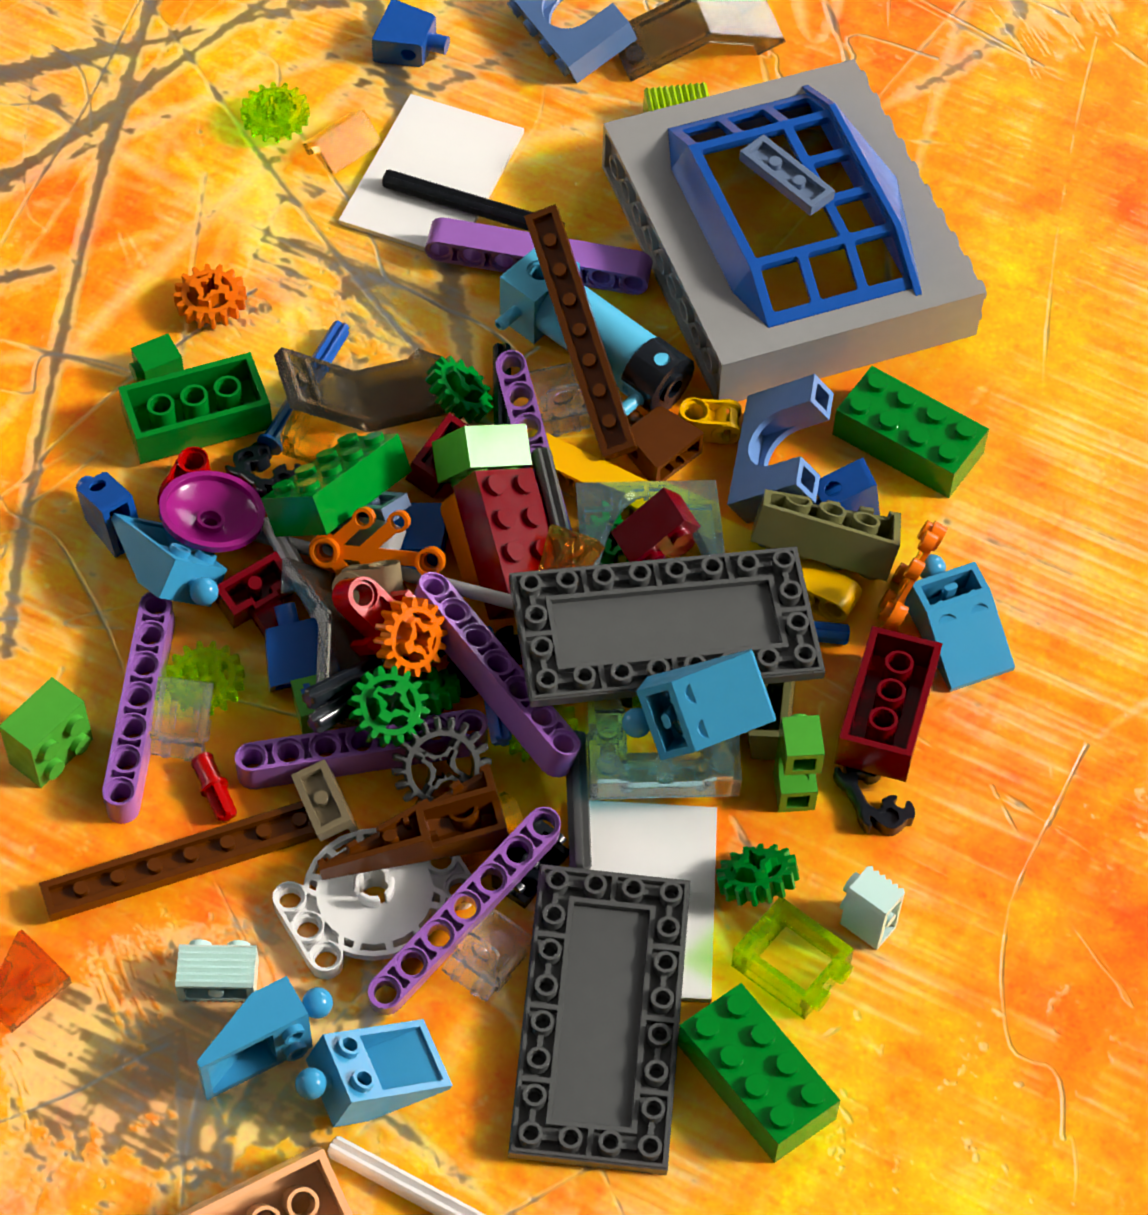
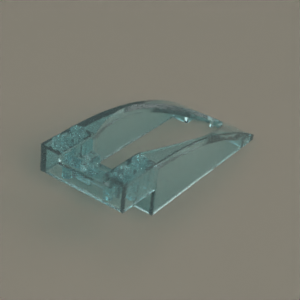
[576,480,742,800]

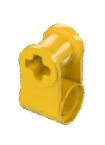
[678,397,742,445]

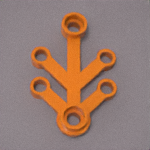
[309,506,446,590]
[877,520,948,631]

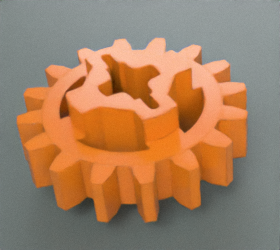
[173,264,247,329]
[373,596,448,677]

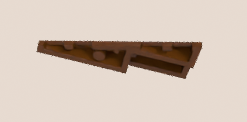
[317,764,509,880]

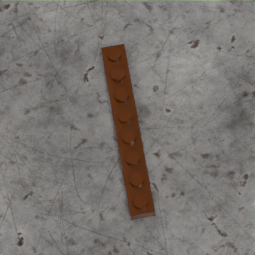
[524,204,638,461]
[39,801,318,922]

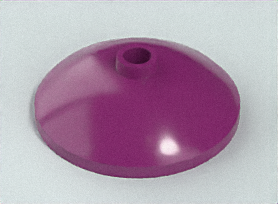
[158,471,265,553]

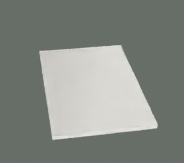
[338,94,524,251]
[589,800,717,1003]

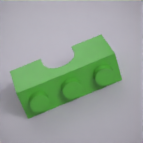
[773,714,825,812]

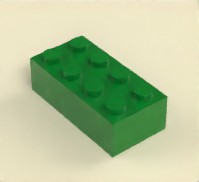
[118,352,272,464]
[832,366,989,498]
[261,431,412,537]
[678,983,841,1163]

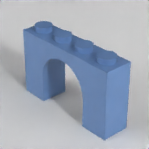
[507,0,637,83]
[727,374,834,524]

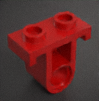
[332,576,416,656]

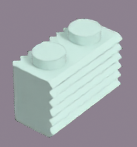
[839,866,905,950]
[175,939,259,1002]

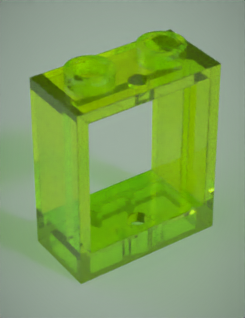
[731,897,854,1020]

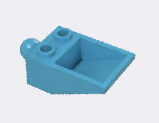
[111,513,228,607]
[904,554,1015,692]
[622,649,776,761]
[196,976,333,1100]
[295,1019,453,1128]

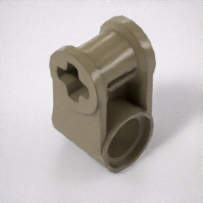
[332,560,404,603]

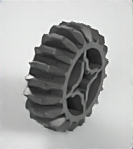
[391,716,492,804]

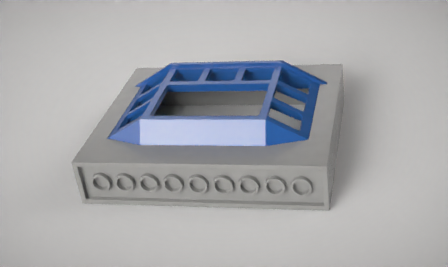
[602,59,987,402]

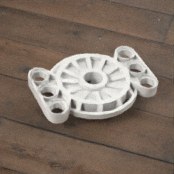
[272,828,472,980]

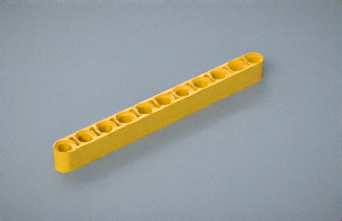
[528,429,862,623]

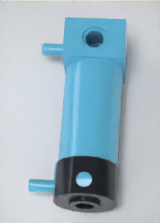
[495,248,695,416]

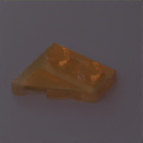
[538,524,605,570]
[0,929,72,1033]

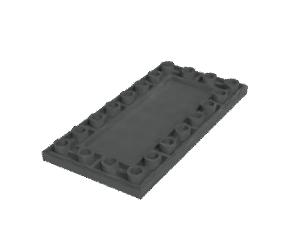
[509,547,826,708]
[508,864,691,1175]

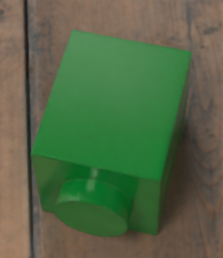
[129,333,184,382]

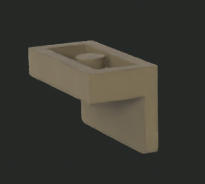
[291,759,359,841]

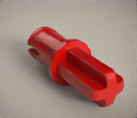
[191,752,237,823]

